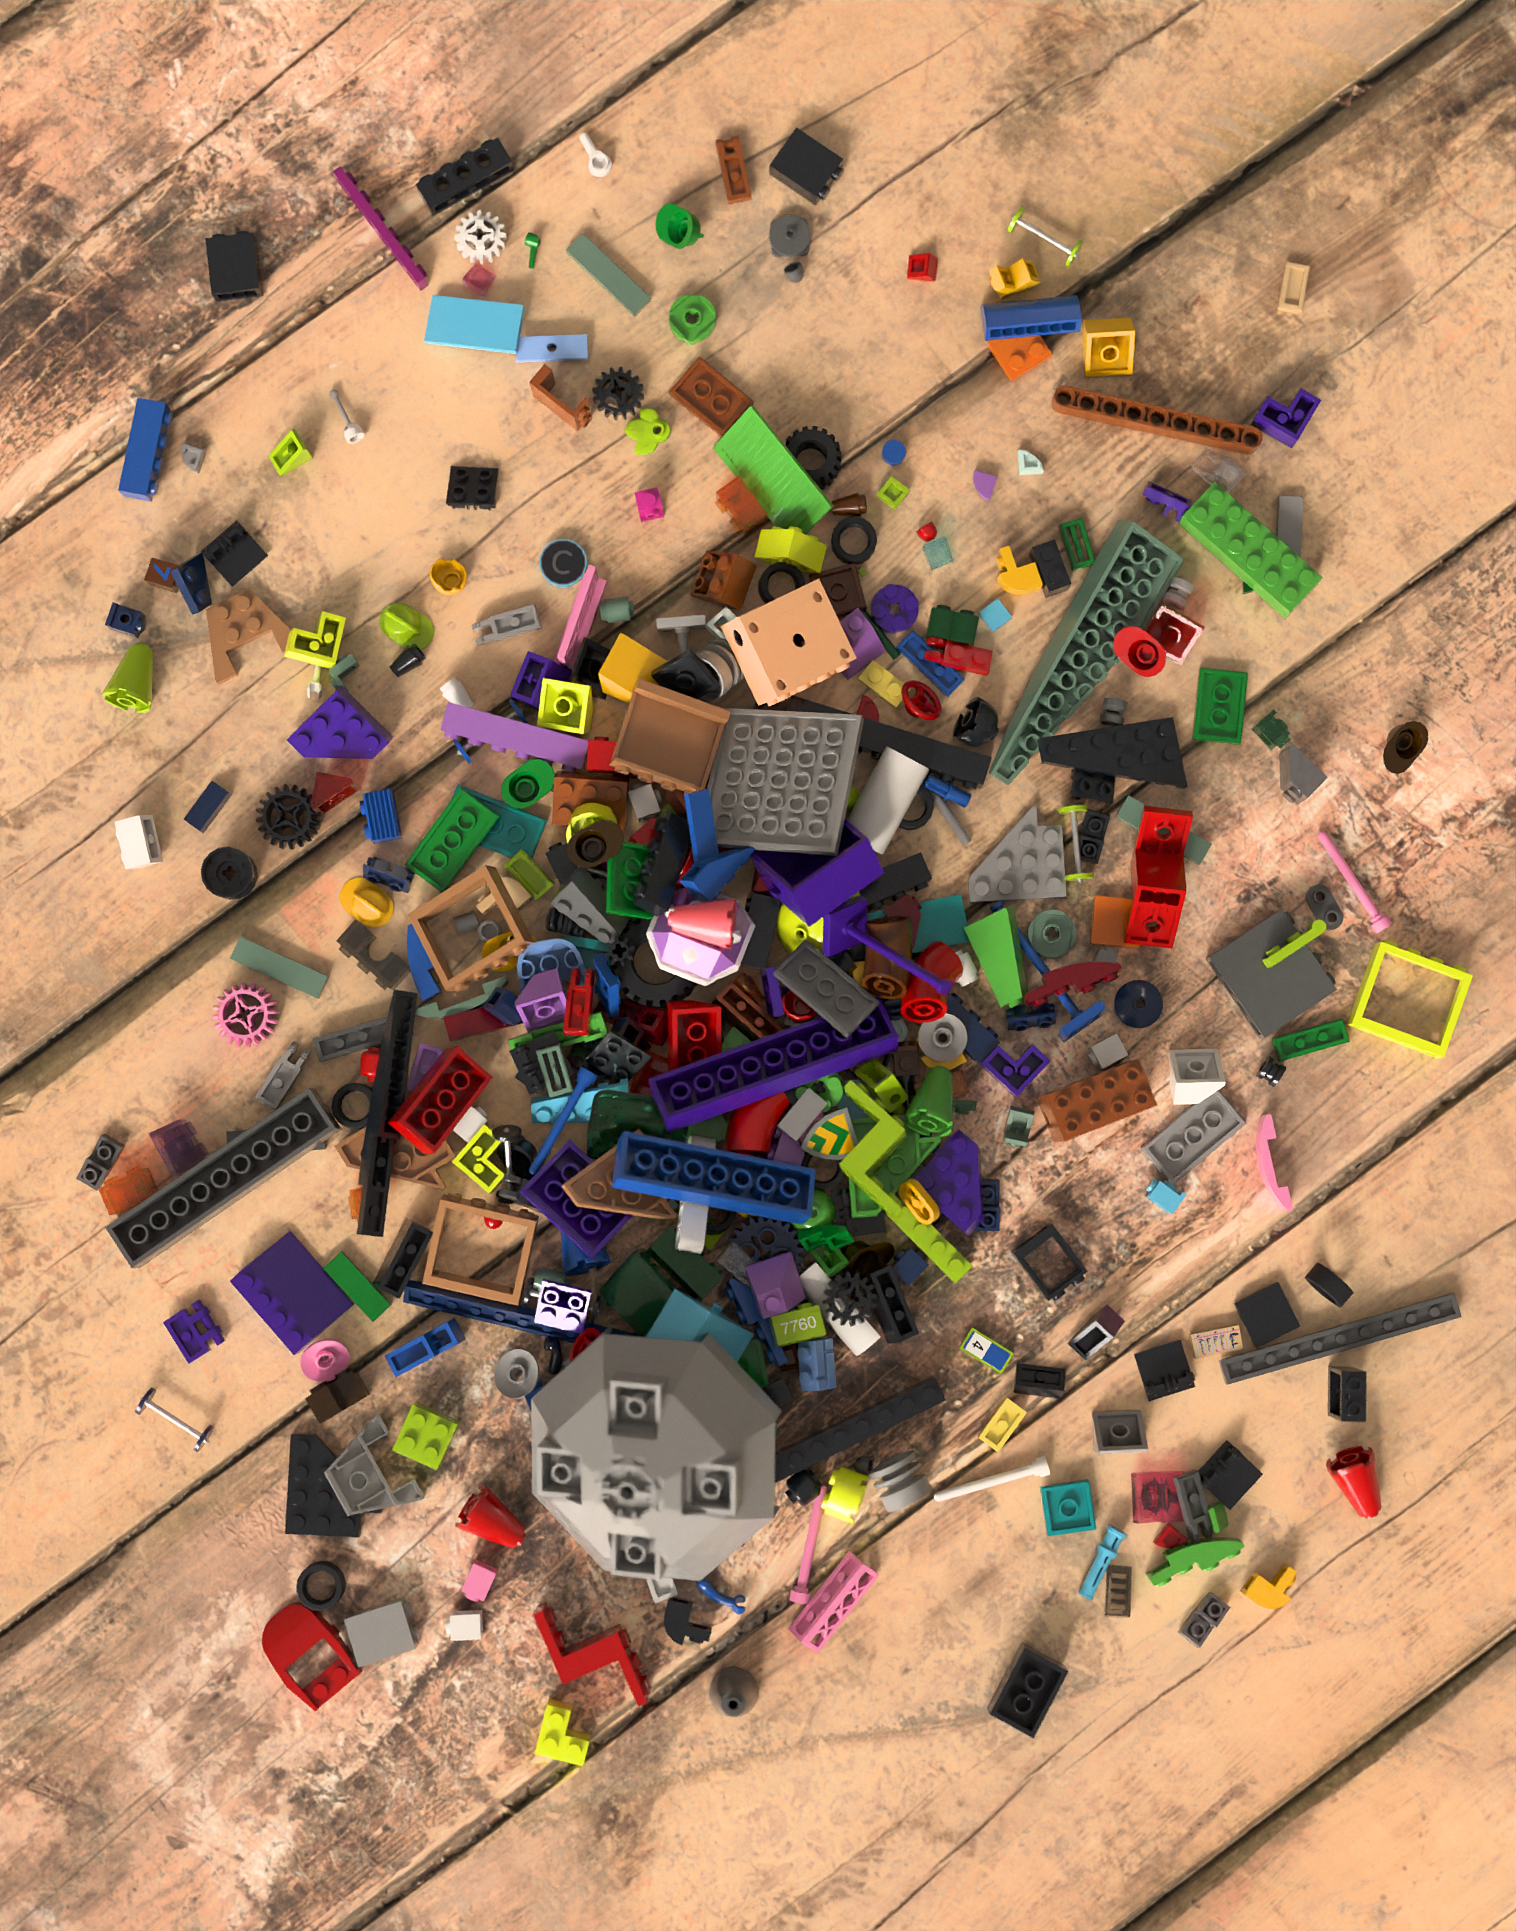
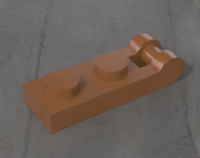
[715,136,752,205]

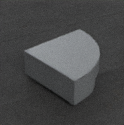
[181,442,206,474]

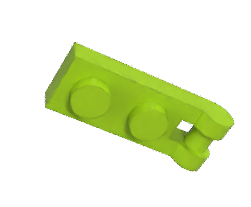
[1262,920,1326,968]

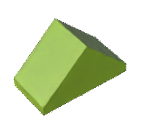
[269,429,313,476]

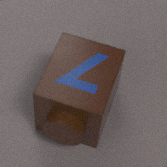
[144,557,179,593]

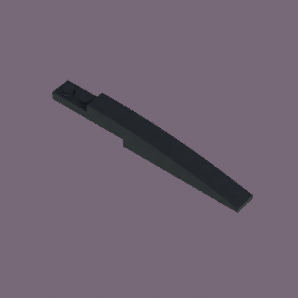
[357,990,418,1237]

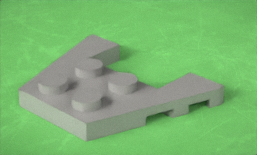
[324,1414,425,1516]

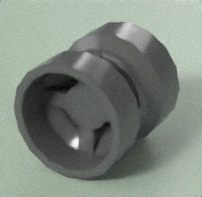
[1099,698,1128,727]

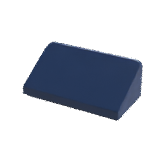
[184,781,232,834]

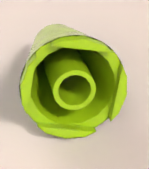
[102,643,154,713]

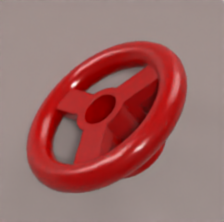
[901,680,942,721]

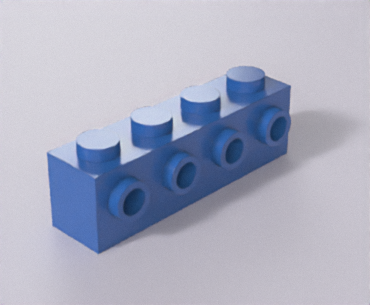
[118,398,173,502]

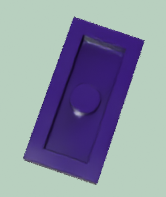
[1143,481,1192,522]

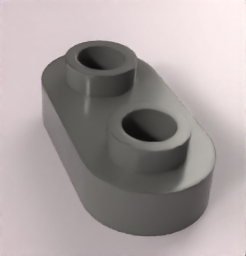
[1305,884,1343,931]

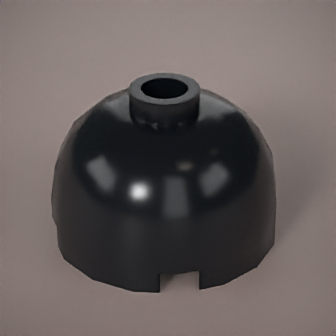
[953,697,999,747]

